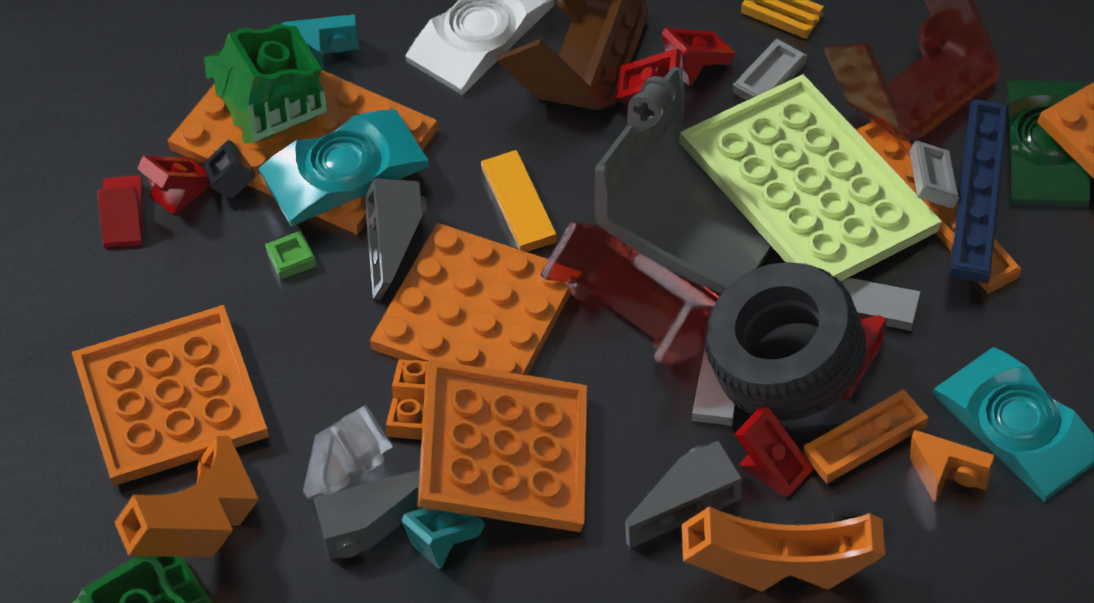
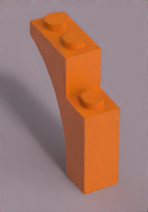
[114,436,259,557]
[682,507,885,592]

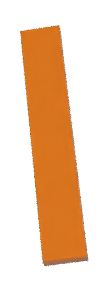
[856,115,1021,294]

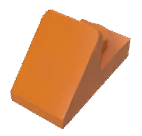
[910,430,994,502]

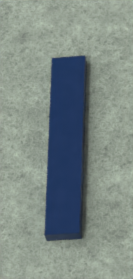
[949,99,1009,284]

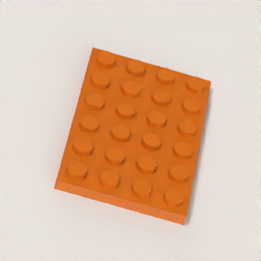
[167,71,438,235]

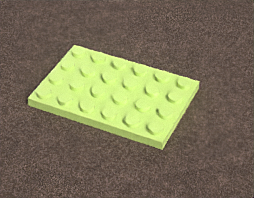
[679,74,942,282]

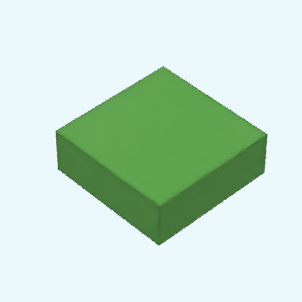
[265,231,316,280]

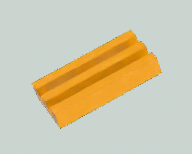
[741,0,824,39]

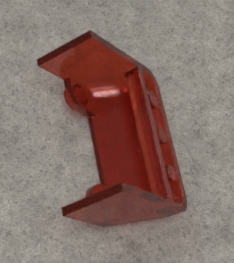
[824,0,1000,141]
[539,221,719,367]

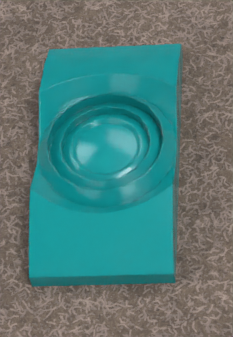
[259,109,430,226]
[933,347,1094,502]

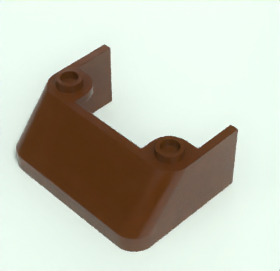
[497,0,648,111]

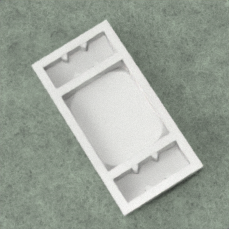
[405,0,554,95]

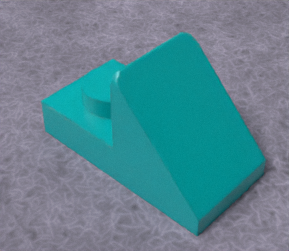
[281,14,359,71]
[401,508,486,569]

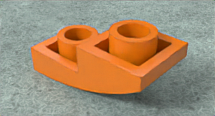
[386,359,429,440]

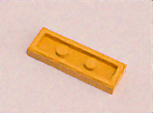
[481,150,557,252]

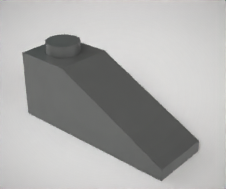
[364,178,426,300]
[625,441,741,548]
[314,470,421,560]

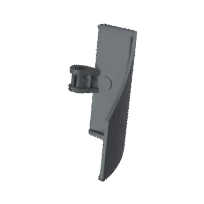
[595,66,772,294]

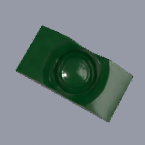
[1007,80,1090,207]

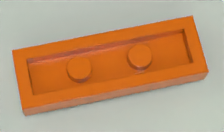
[803,389,928,484]

